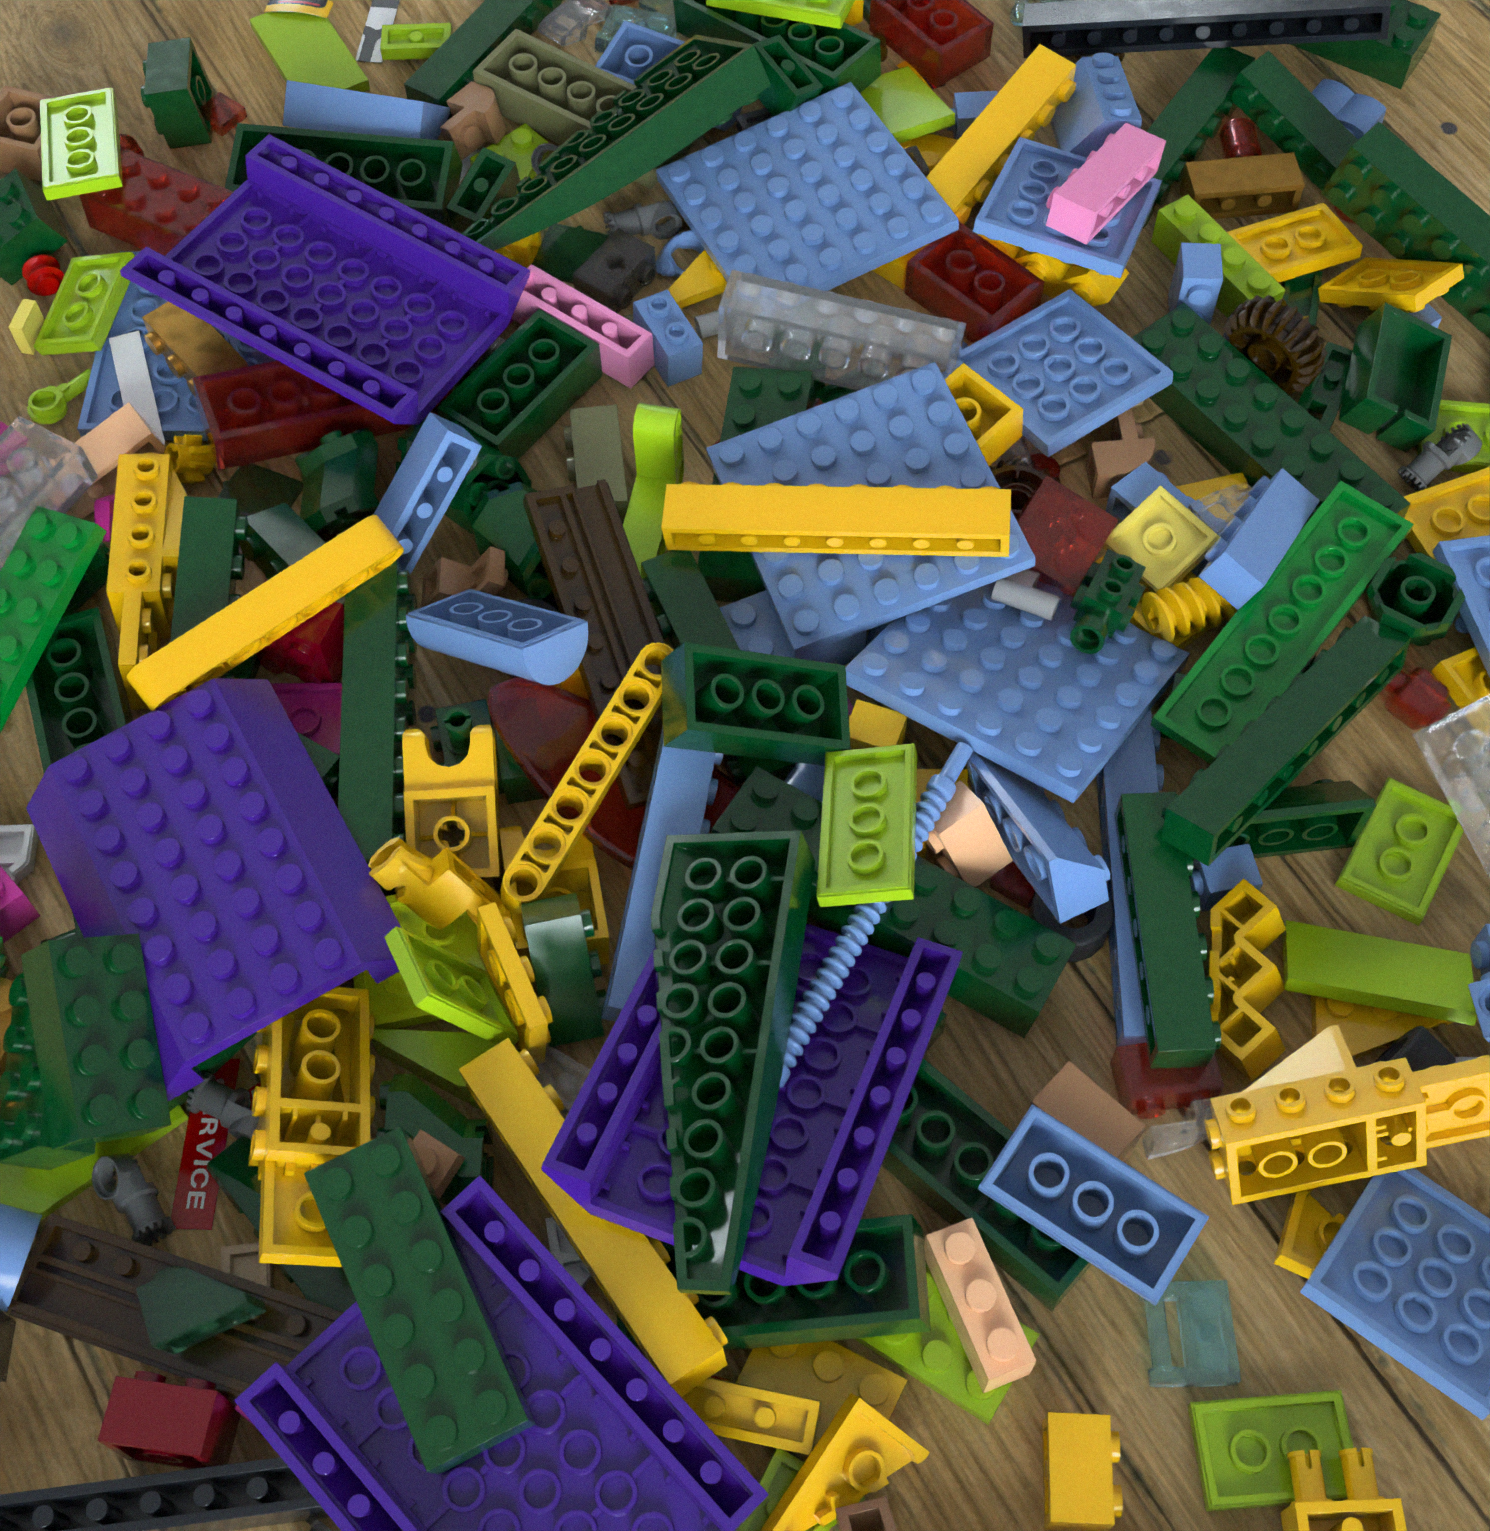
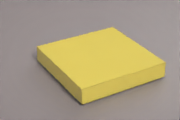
[1100,485,1220,593]

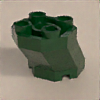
[395,418,532,534]
[295,428,379,543]
[469,482,560,613]
[1367,553,1466,646]
[376,1074,494,1205]

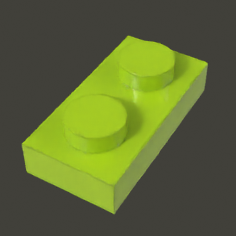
[380,23,453,60]

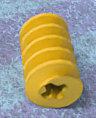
[1141,578,1237,642]

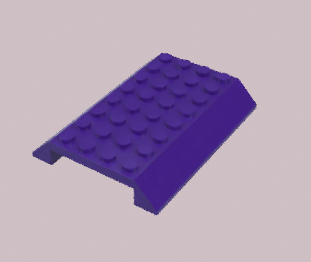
[120,134,530,425]
[26,678,402,1101]
[542,924,963,1286]
[234,1175,769,1531]

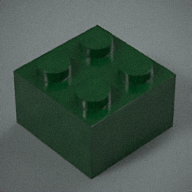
[141,37,215,149]

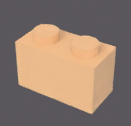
[925,780,1013,888]

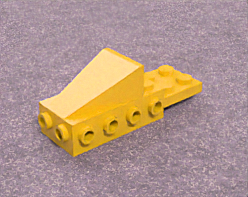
[106,453,187,710]
[248,987,375,1267]
[1205,1025,1490,1205]

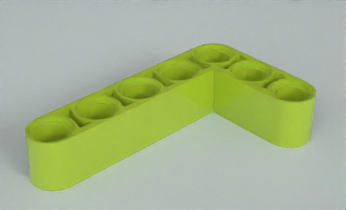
[623,403,684,604]

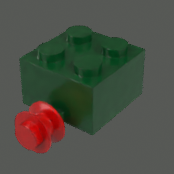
[0,168,68,296]

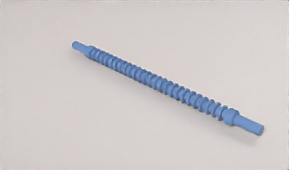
[780,742,973,1087]

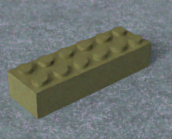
[473,29,692,189]

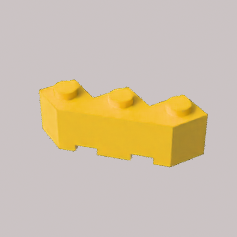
[967,231,1129,307]
[1209,879,1286,1082]

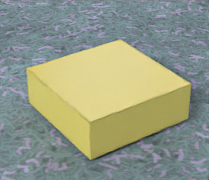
[9,299,45,355]

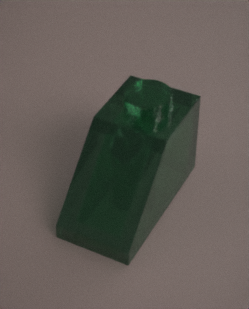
[136,1266,267,1355]

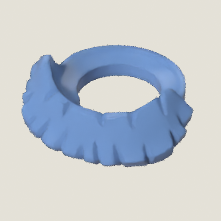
[655,230,704,278]

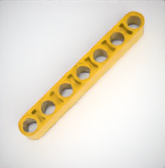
[126,515,404,711]
[501,643,674,915]

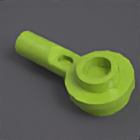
[27,369,91,424]

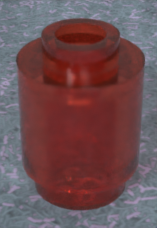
[1219,118,1262,159]

